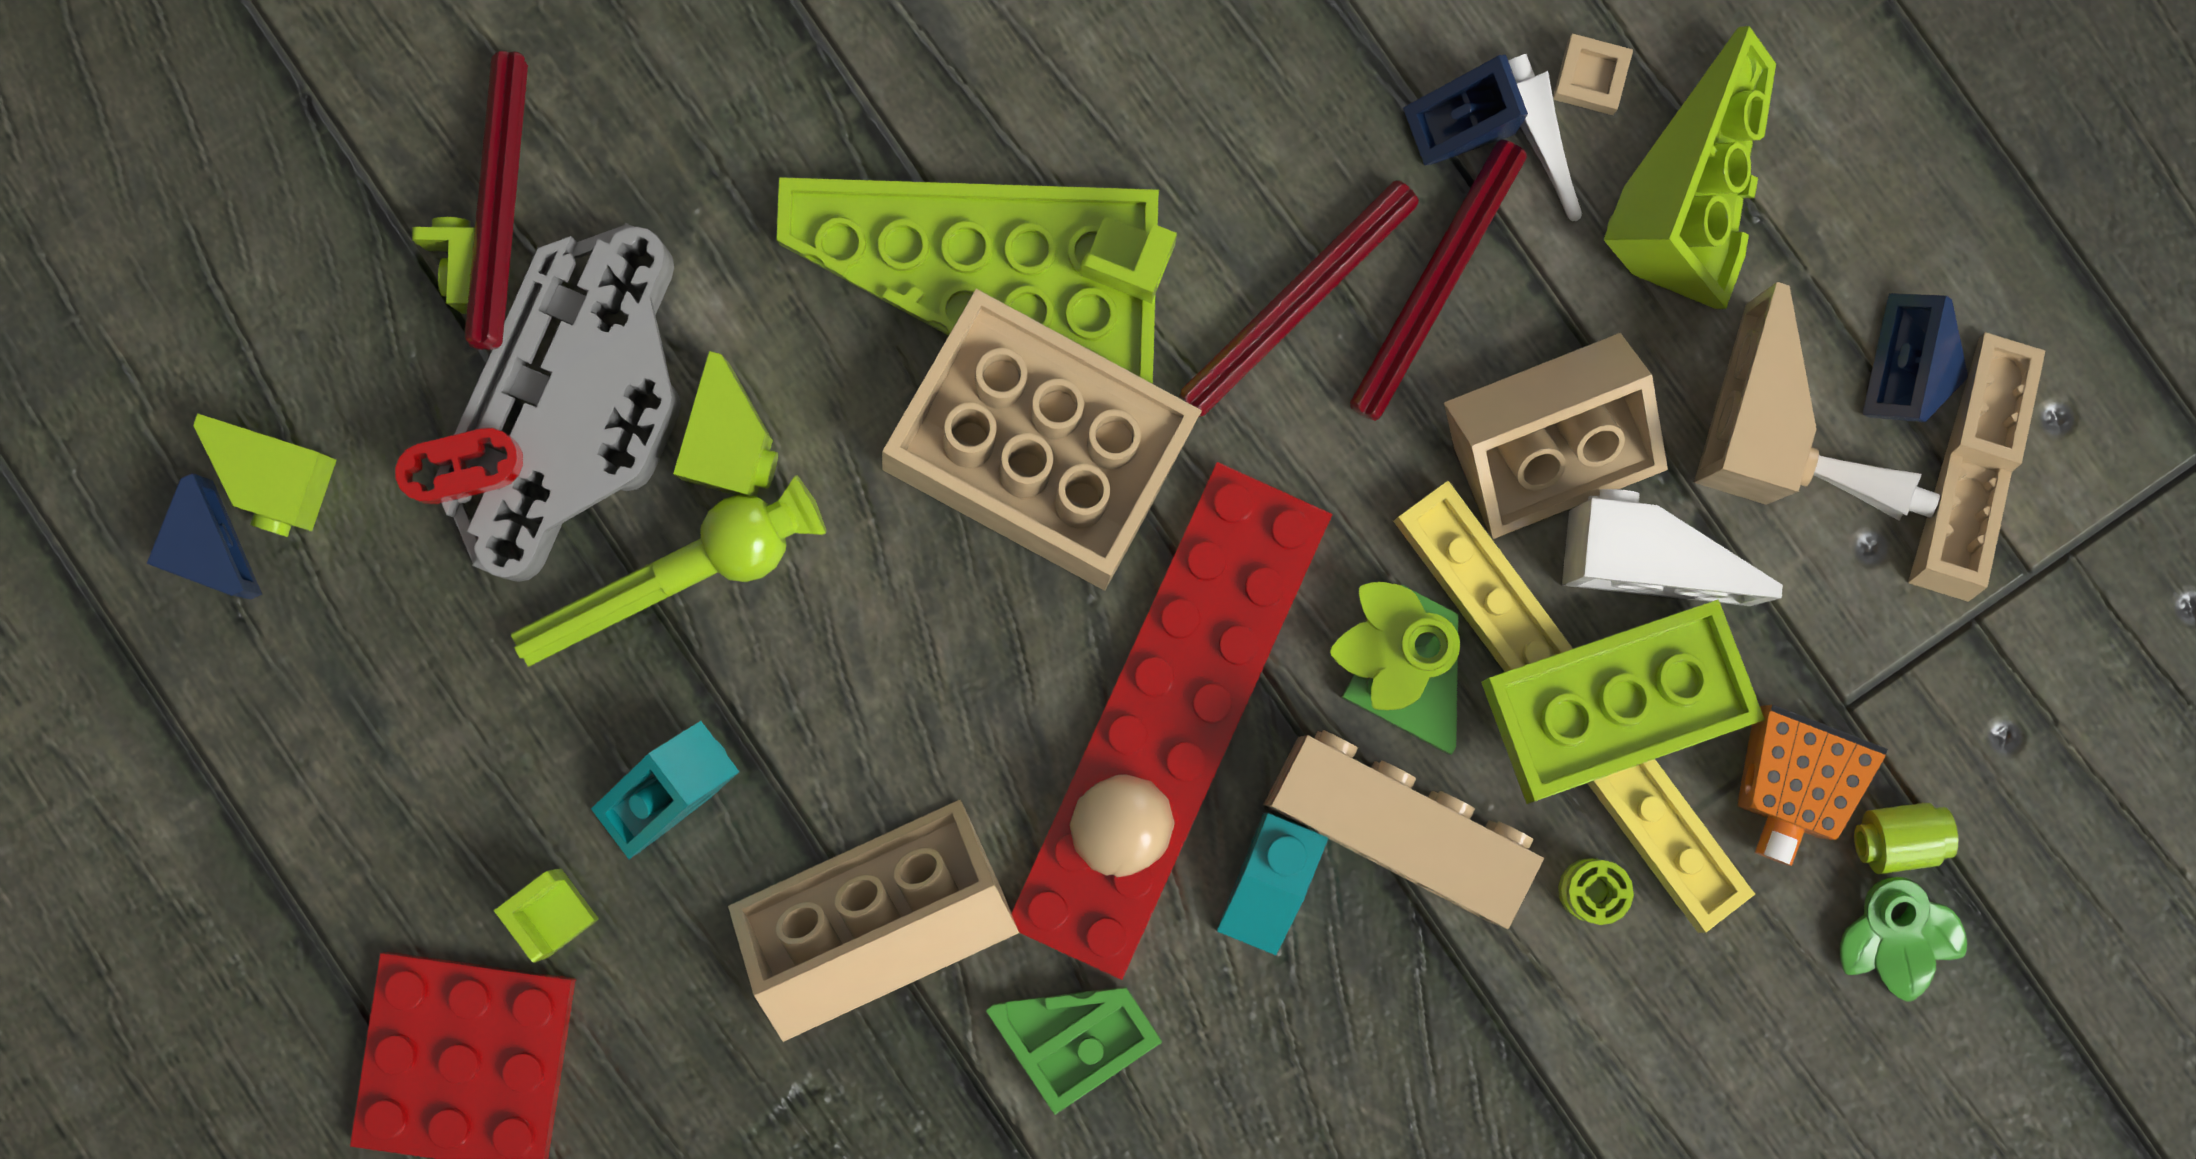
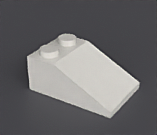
[1562,489,1783,606]

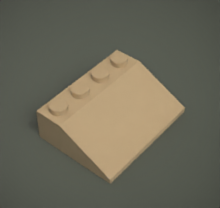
[882,289,1202,591]

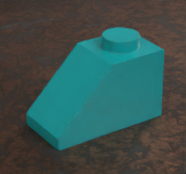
[591,721,739,859]
[1216,812,1328,955]

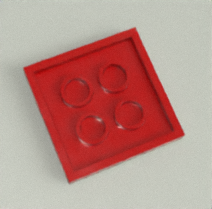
[350,952,576,1159]

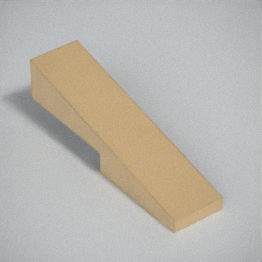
[1908,332,2045,602]

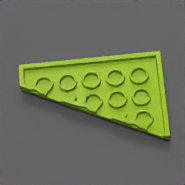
[777,177,1159,384]

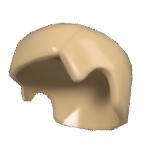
[1070,774,1175,877]

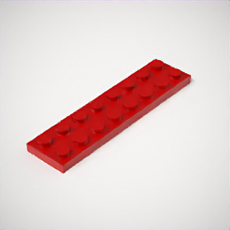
[1011,462,1333,980]

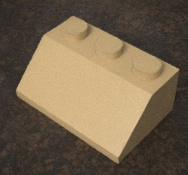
[1444,333,1668,539]

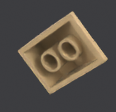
[1694,282,1819,505]

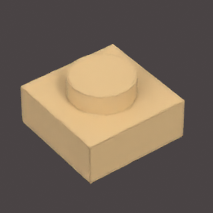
[1553,33,1633,115]

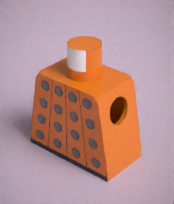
[1738,705,1888,866]

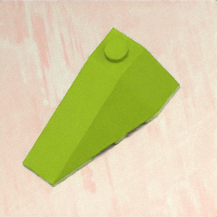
[1604,26,1776,309]

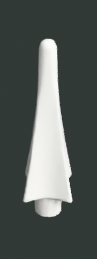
[1508,54,1582,221]
[1814,455,1940,521]

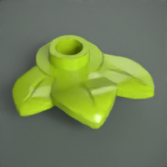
[1330,582,1460,710]

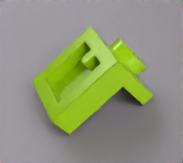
[412,217,475,314]

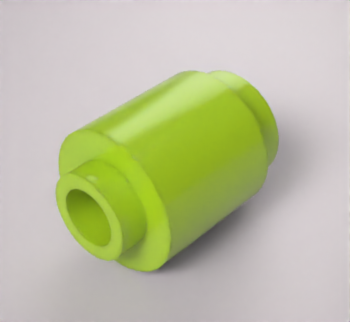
[1854,803,1958,874]

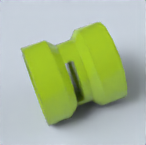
[1558,858,1634,925]

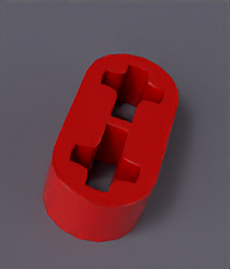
[395,428,523,504]

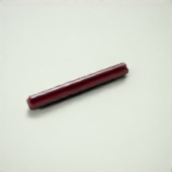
[465,51,528,350]
[1350,139,1527,421]
[1179,180,1419,417]

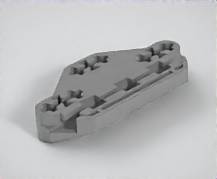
[433,223,681,582]

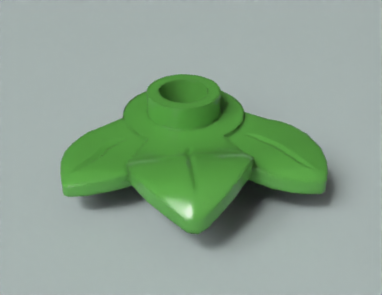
[1840,877,1967,1002]

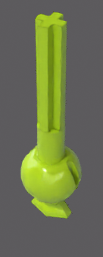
[511,475,827,667]

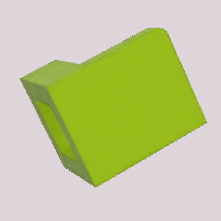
[1081,217,1177,304]
[494,868,599,963]

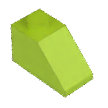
[673,351,778,496]
[193,413,337,537]

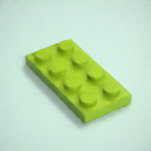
[1481,599,1765,804]

